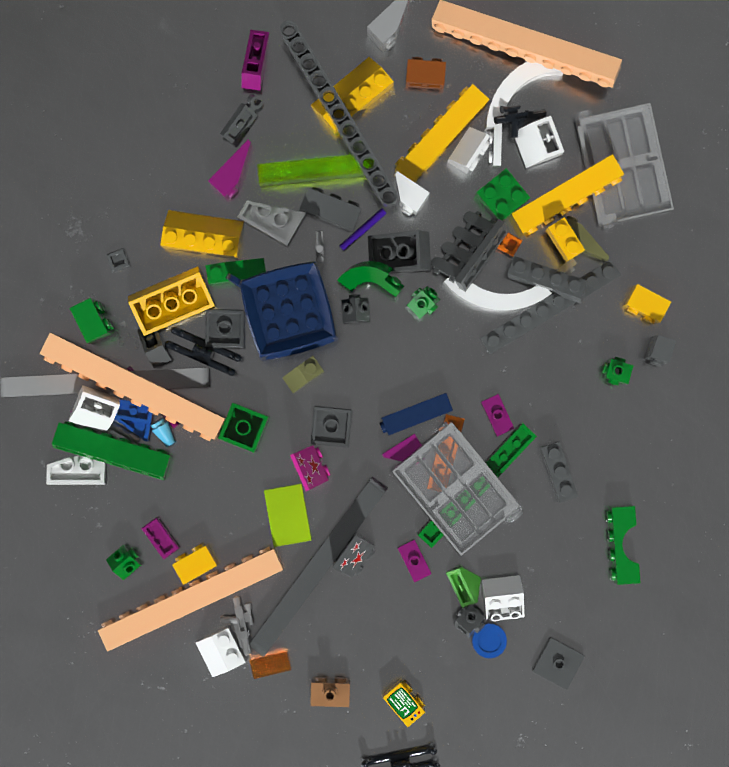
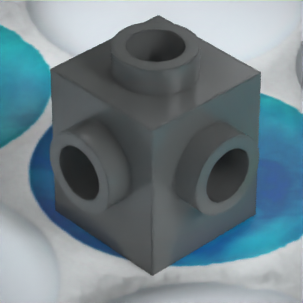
[341,294,370,323]
[454,604,485,638]

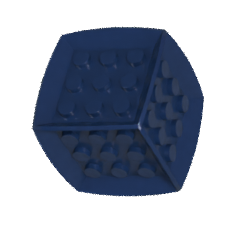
[225,261,339,361]

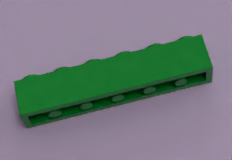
[52,421,171,480]

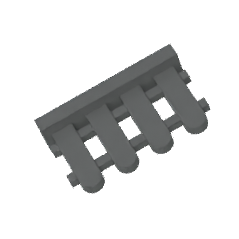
[431,211,509,292]

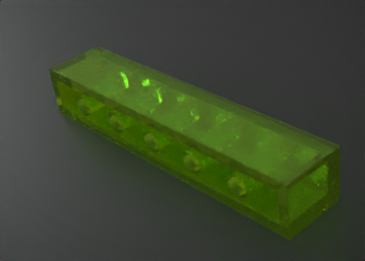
[257,155,374,187]

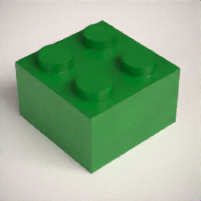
[475,168,530,221]
[69,298,114,345]
[218,403,269,453]

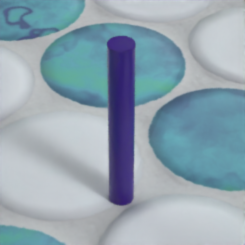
[339,208,387,251]

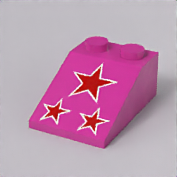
[290,445,331,491]

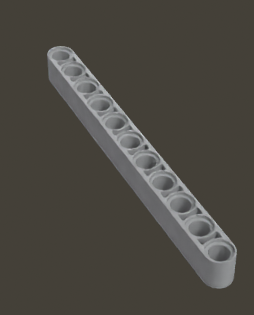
[0,368,210,397]

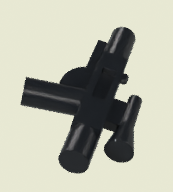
[494,105,547,138]

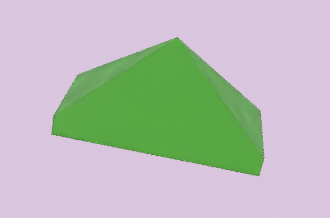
[446,567,481,608]

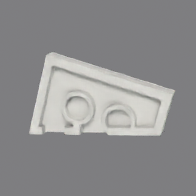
[237,201,306,246]
[46,455,106,485]

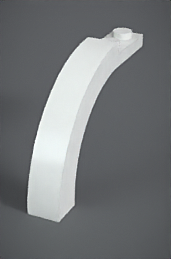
[485,62,563,168]
[443,259,577,312]

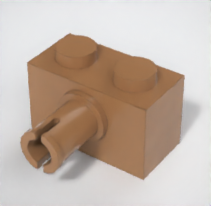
[311,677,350,707]

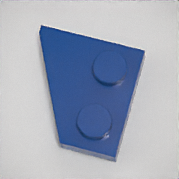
[114,399,153,442]

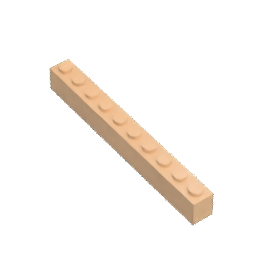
[432,0,622,88]
[39,333,226,441]
[98,546,284,651]

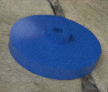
[472,623,507,658]

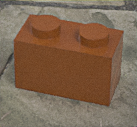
[406,57,446,89]

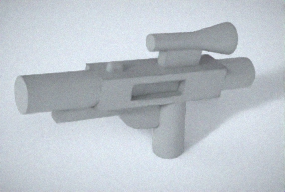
[315,231,324,264]
[220,597,254,656]

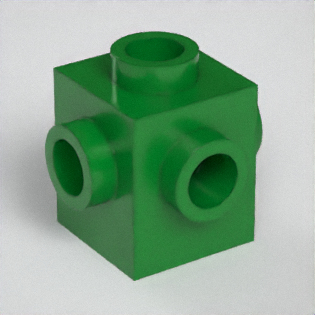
[407,286,441,319]
[602,357,634,386]
[106,545,141,580]

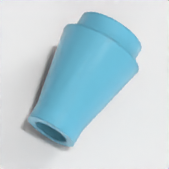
[151,417,176,447]

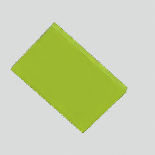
[264,484,312,547]

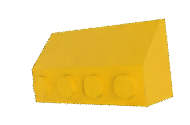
[311,57,394,135]
[160,210,244,259]
[128,266,215,336]

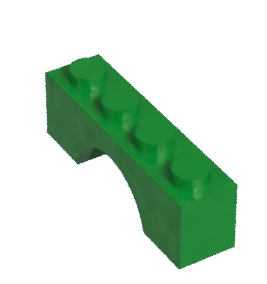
[606,505,641,585]

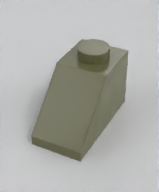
[283,356,324,393]

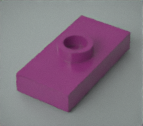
[481,394,515,437]
[141,517,180,560]
[397,539,431,583]

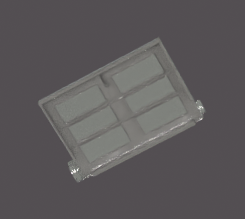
[574,103,674,229]
[392,422,524,556]

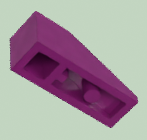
[242,30,269,90]
[208,140,252,199]

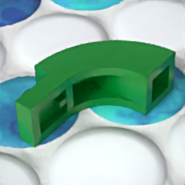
[337,261,404,297]

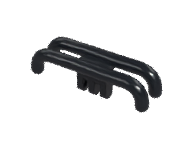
[165,326,242,376]
[361,746,440,767]

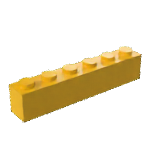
[395,84,490,183]
[512,154,624,235]

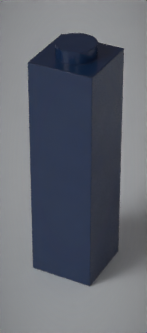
[380,393,453,436]

